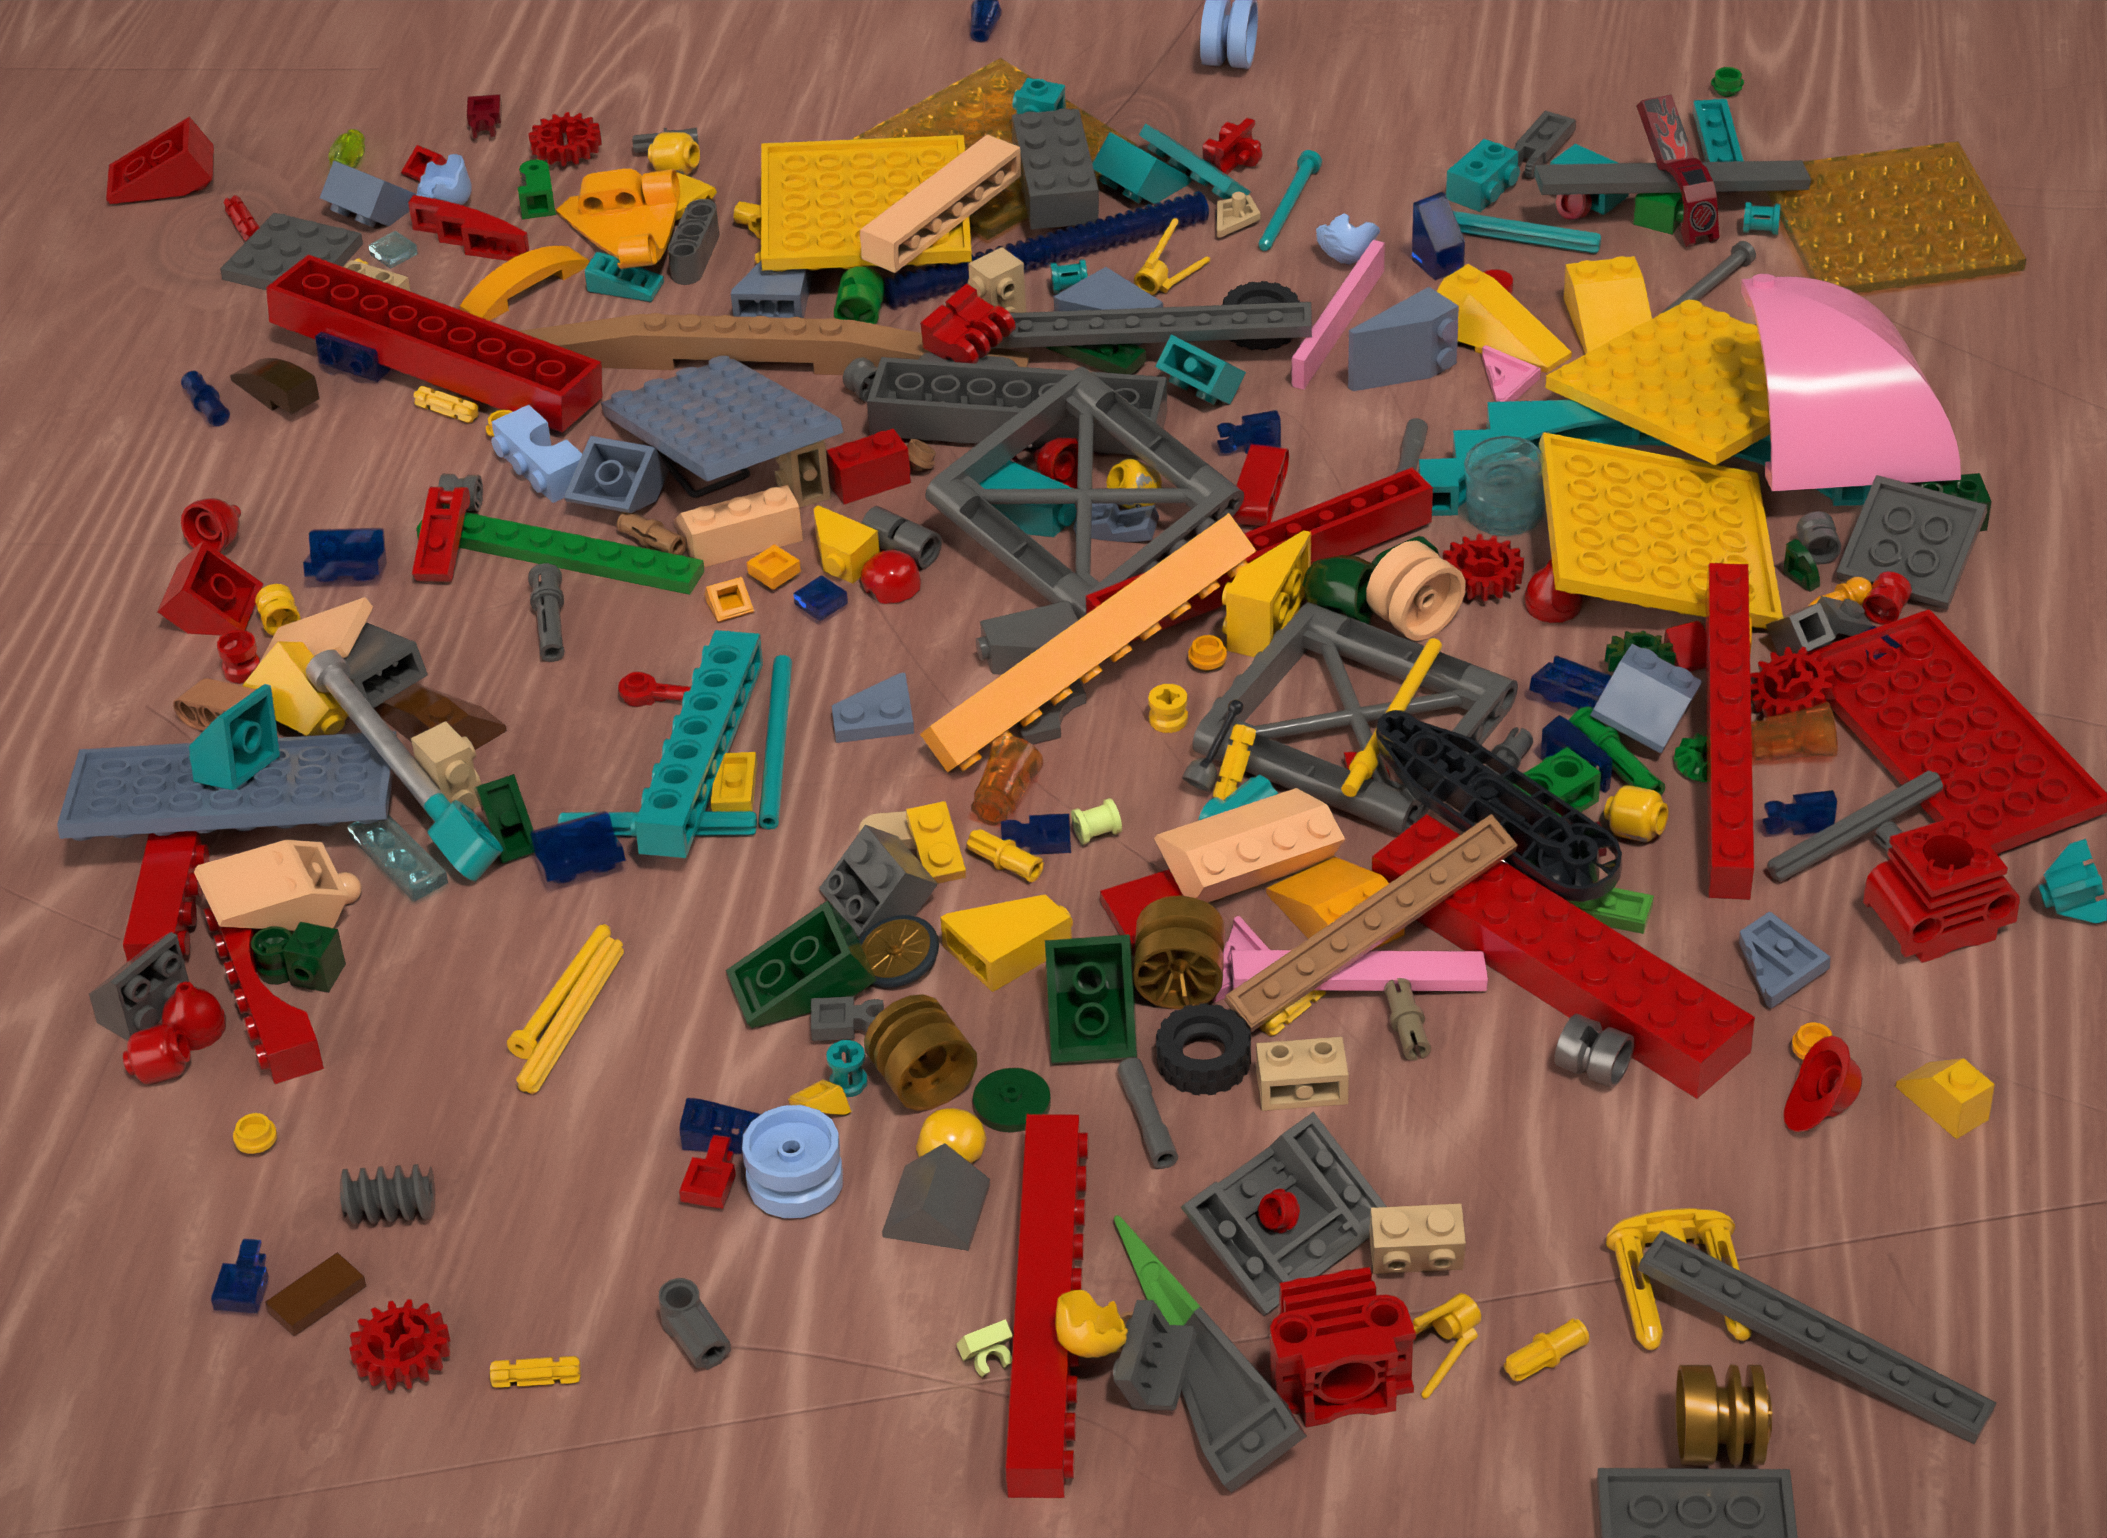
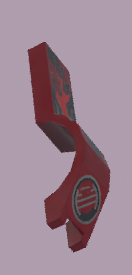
[1636,94,1720,247]

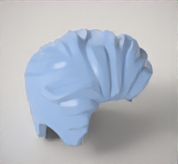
[416,154,472,205]
[1316,213,1381,264]

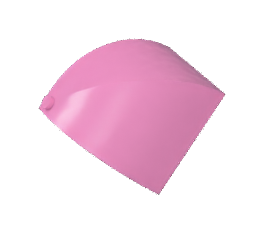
[1741,274,1961,491]

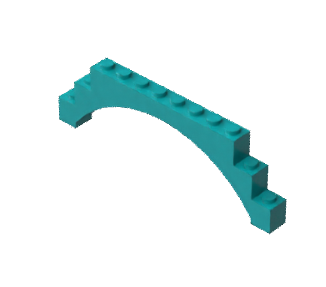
[1418,400,1872,516]

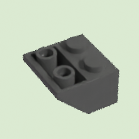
[819,825,938,938]
[89,932,189,1041]

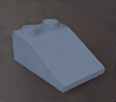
[1348,287,1459,391]

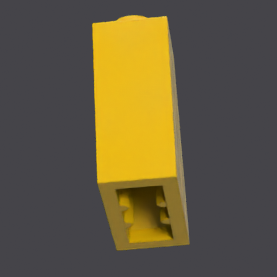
[242,641,349,736]
[940,894,1073,992]

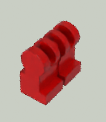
[920,283,1016,364]

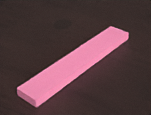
[1292,240,1385,390]
[1231,950,1488,991]

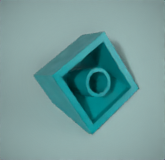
[1092,132,1192,204]
[189,684,280,790]

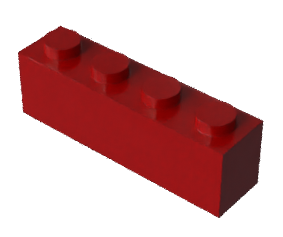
[123,831,209,962]

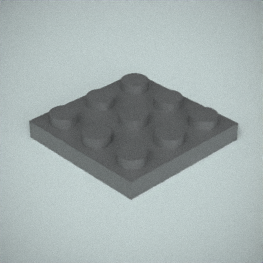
[220,213,363,290]
[1836,475,1987,610]

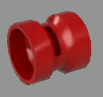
[1862,571,1912,625]
[217,630,260,684]

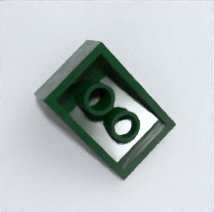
[726,900,877,1028]
[1045,934,1137,1065]

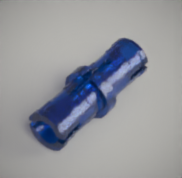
[181,371,230,426]

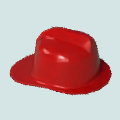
[1784,1035,1863,1132]

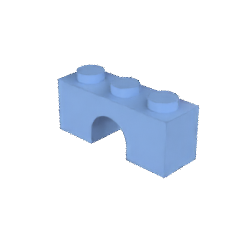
[491,405,582,503]

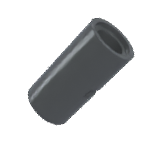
[861,506,942,568]

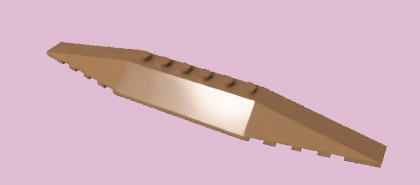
[519,313,1029,375]

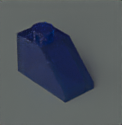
[1412,192,1465,281]

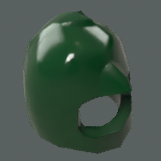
[1302,555,1375,625]

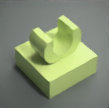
[956,1319,1013,1377]

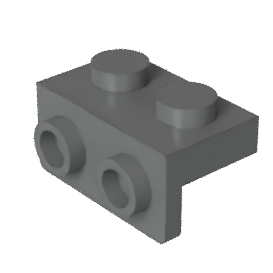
[1113,1300,1197,1411]

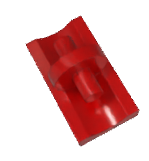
[1202,118,1263,175]

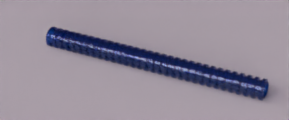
[884,191,1209,308]

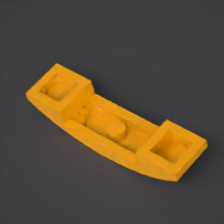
[459,246,590,321]

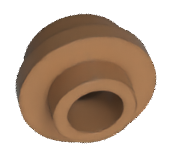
[905,439,936,471]

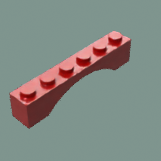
[203,907,324,1084]

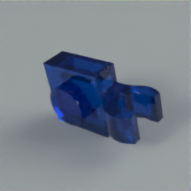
[211,1239,269,1314]

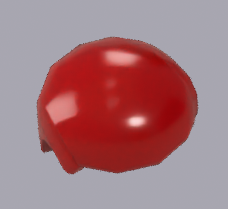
[861,549,921,604]

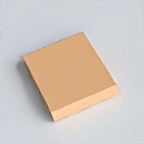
[257,597,373,667]

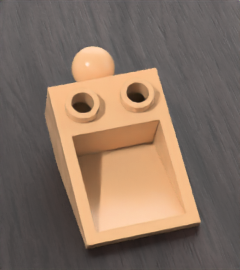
[194,840,361,931]

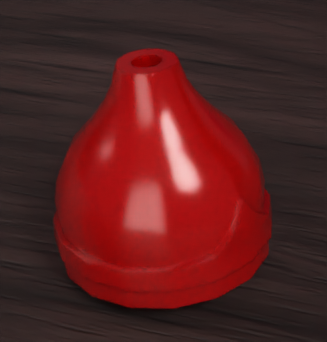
[1033,438,1078,489]
[181,498,241,552]
[1524,559,1583,623]
[162,981,226,1051]

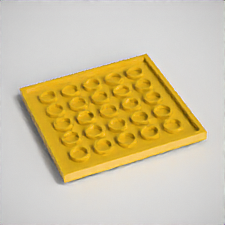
[761,135,972,272]
[1545,299,1770,465]
[1539,432,1783,628]

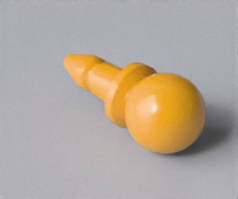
[1808,577,1872,606]

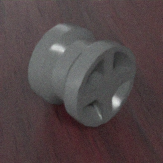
[842,357,877,402]

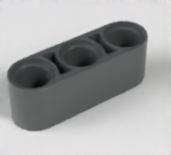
[668,199,720,285]

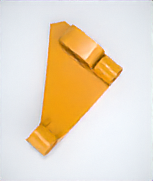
[556,169,680,269]

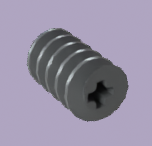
[340,1164,435,1224]

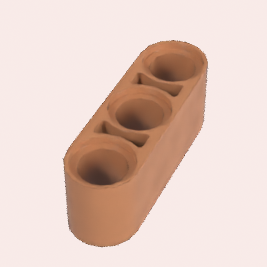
[173,678,256,731]

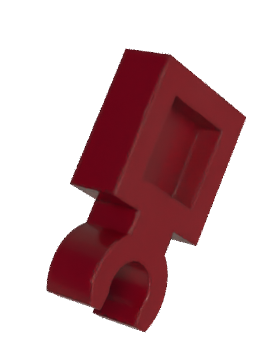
[467,94,502,139]

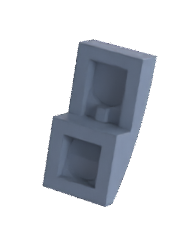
[1073,504,1159,542]

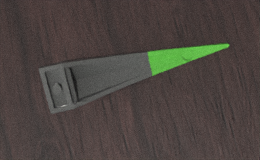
[1114,1215,1307,1493]

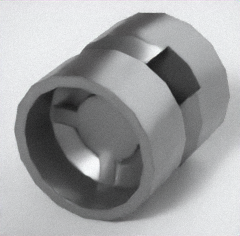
[1554,1014,1635,1088]

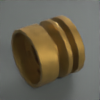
[864,994,978,1111]
[1676,1365,1772,1465]

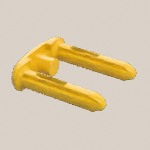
[1606,1208,1752,1350]

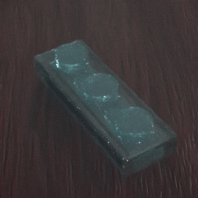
[348,814,448,902]

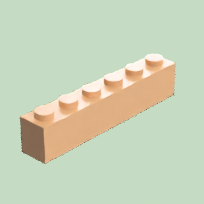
[860,134,1021,273]

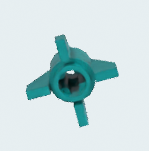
[2038,839,2107,924]

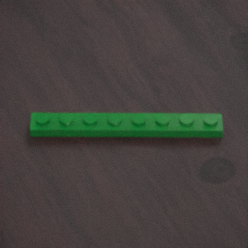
[416,507,705,595]

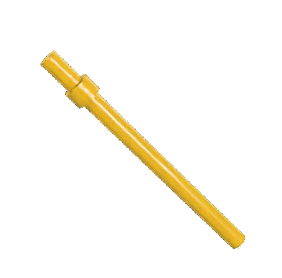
[1341,638,1442,797]

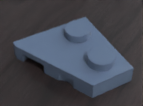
[831,673,914,743]
[1739,911,1831,1009]

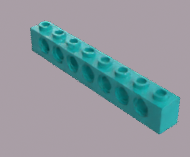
[631,630,763,858]

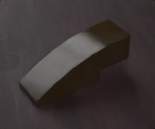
[230,358,320,415]

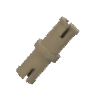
[1384,978,1431,1061]

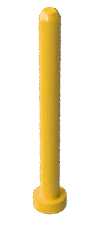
[507,924,611,1059]

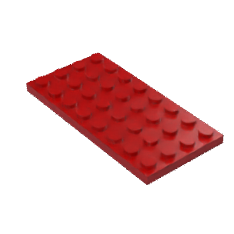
[1808,609,2107,854]

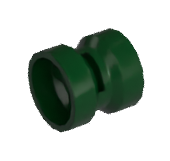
[251,926,292,985]

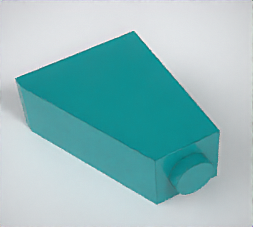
[979,460,1077,537]

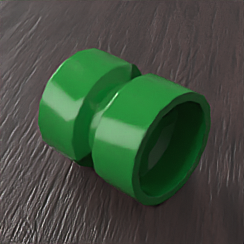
[834,266,885,324]

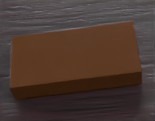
[265,1252,366,1336]

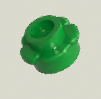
[1711,67,1744,97]

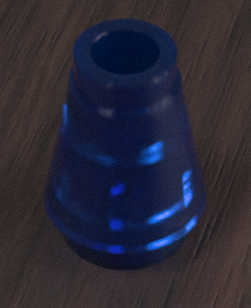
[970,0,1002,43]

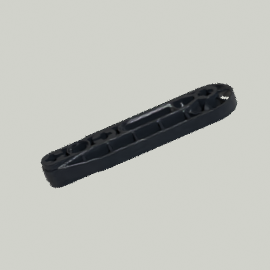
[1376,710,1622,902]

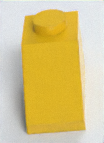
[813,505,880,584]
[1895,1058,1995,1139]

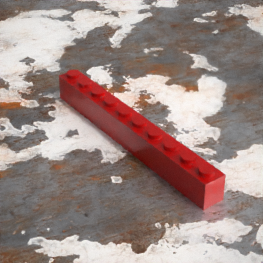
[1086,467,1433,643]
[1705,563,1754,900]
[1006,1114,1089,1498]

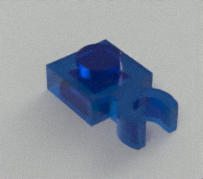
[1217,410,1281,454]
[1762,790,1838,835]
[1001,813,1071,855]

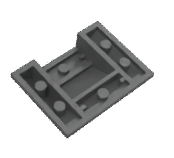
[1181,1111,1387,1317]

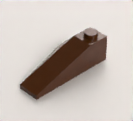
[374,683,507,750]

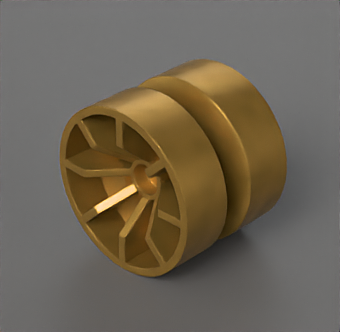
[1133,896,1225,1009]

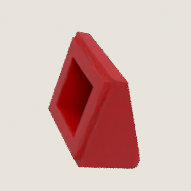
[400,145,447,182]
[1664,620,1706,672]

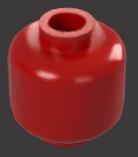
[123,1024,191,1085]

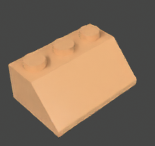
[674,484,803,567]

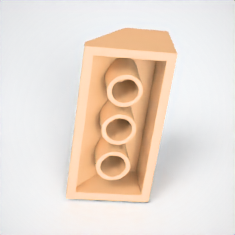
[1154,788,1345,903]

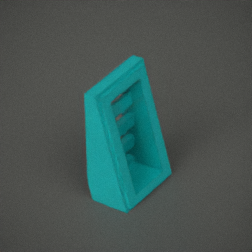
[585,252,664,302]

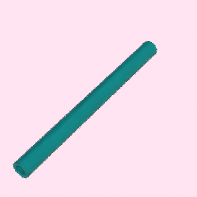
[759,655,793,829]

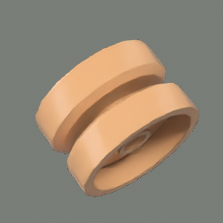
[1366,540,1465,641]

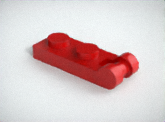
[412,487,470,582]

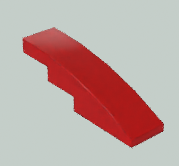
[408,195,530,261]

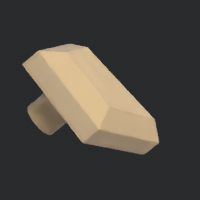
[1217,192,1261,238]

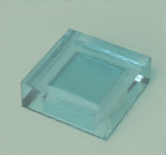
[368,231,418,269]

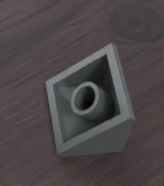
[882,1143,990,1251]

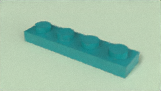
[1693,99,1744,162]
[1139,123,1251,200]

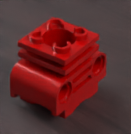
[1863,814,2020,963]
[1270,1267,1416,1428]

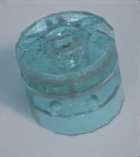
[1464,436,1546,536]

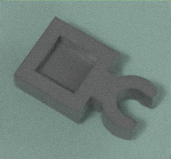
[811,996,884,1041]

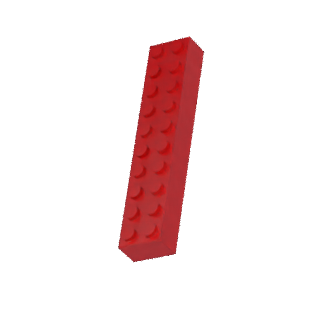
[266,254,603,432]
[1372,814,1755,1099]

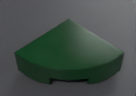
[1783,538,1820,592]

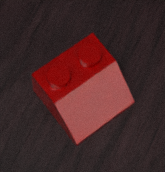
[826,428,911,505]
[157,541,264,636]

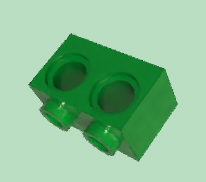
[1514,747,1601,817]

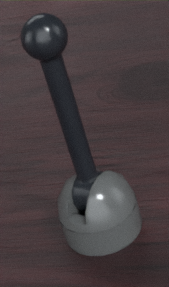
[1182,699,1244,792]

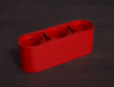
[1232,444,1289,527]

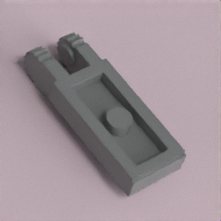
[1513,111,1576,178]

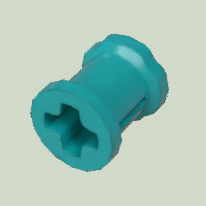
[1743,202,1781,235]
[1050,259,1088,294]
[826,1040,868,1097]

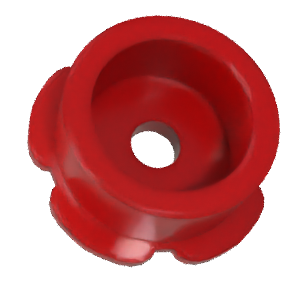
[1259,1188,1300,1233]

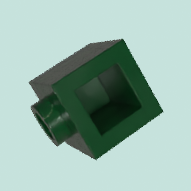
[283,922,346,993]

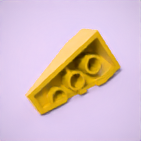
[1437,264,1572,373]

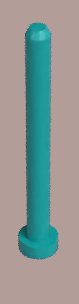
[1258,150,1322,251]

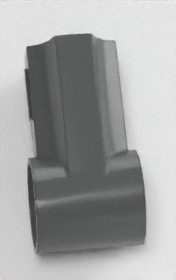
[658,1278,731,1370]

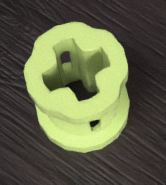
[1071,798,1122,845]

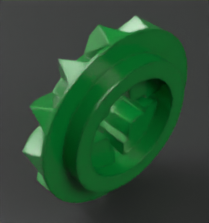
[1674,732,1707,782]

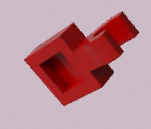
[679,1135,736,1209]

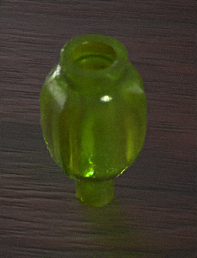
[328,129,365,174]

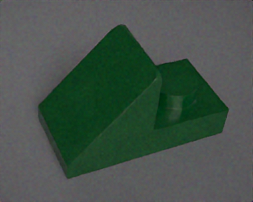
[474,774,540,864]

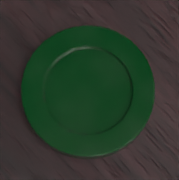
[973,1068,1051,1133]

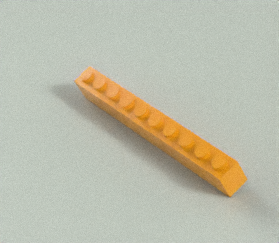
[920,513,1256,773]

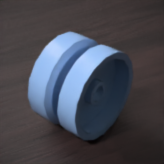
[1200,0,1258,69]
[742,1105,843,1218]

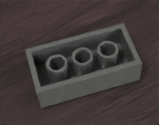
[1012,109,1099,229]

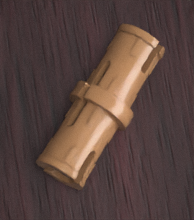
[617,512,687,555]

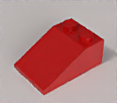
[106,116,214,204]

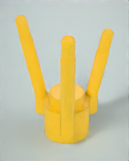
[1134,218,1210,295]
[1413,1293,1481,1399]

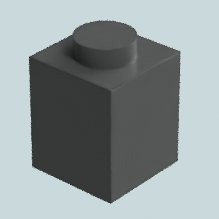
[1766,603,1836,657]

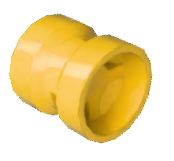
[255,584,301,636]

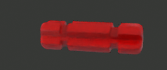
[223,195,260,241]

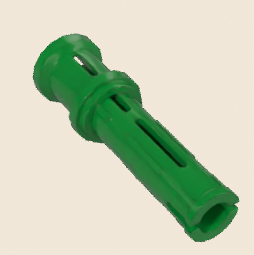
[1566,706,1666,796]

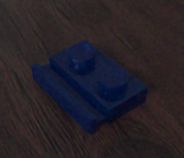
[1529,656,1612,710]

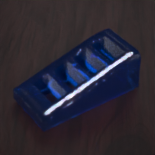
[1540,715,1613,793]
[679,1098,761,1154]

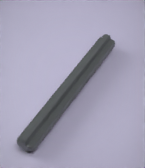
[1767,771,1943,881]

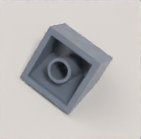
[319,161,416,228]
[563,436,669,513]
[1590,644,1703,753]

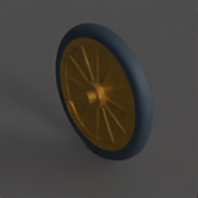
[859,915,939,988]

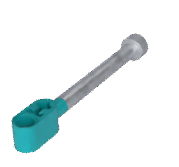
[306,650,503,881]

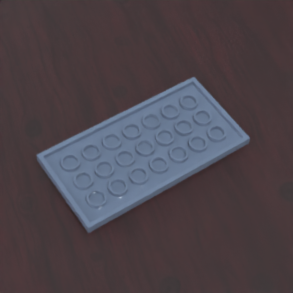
[601,356,843,482]
[57,731,397,841]

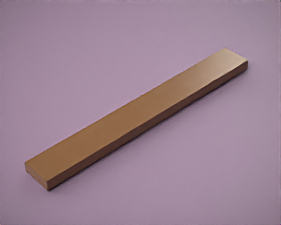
[1224,814,1518,1033]

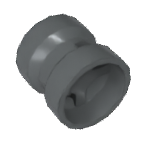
[438,473,483,512]
[1796,511,1842,565]

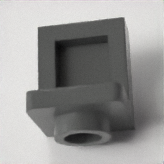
[1816,596,1874,648]

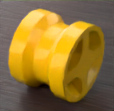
[1148,684,1188,733]

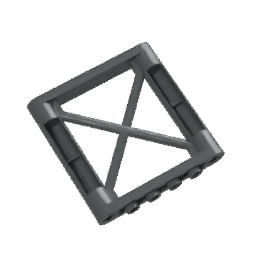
[925,367,1244,620]
[1193,603,1518,834]

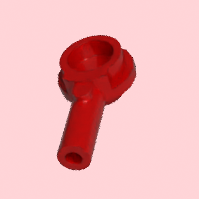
[618,671,691,707]

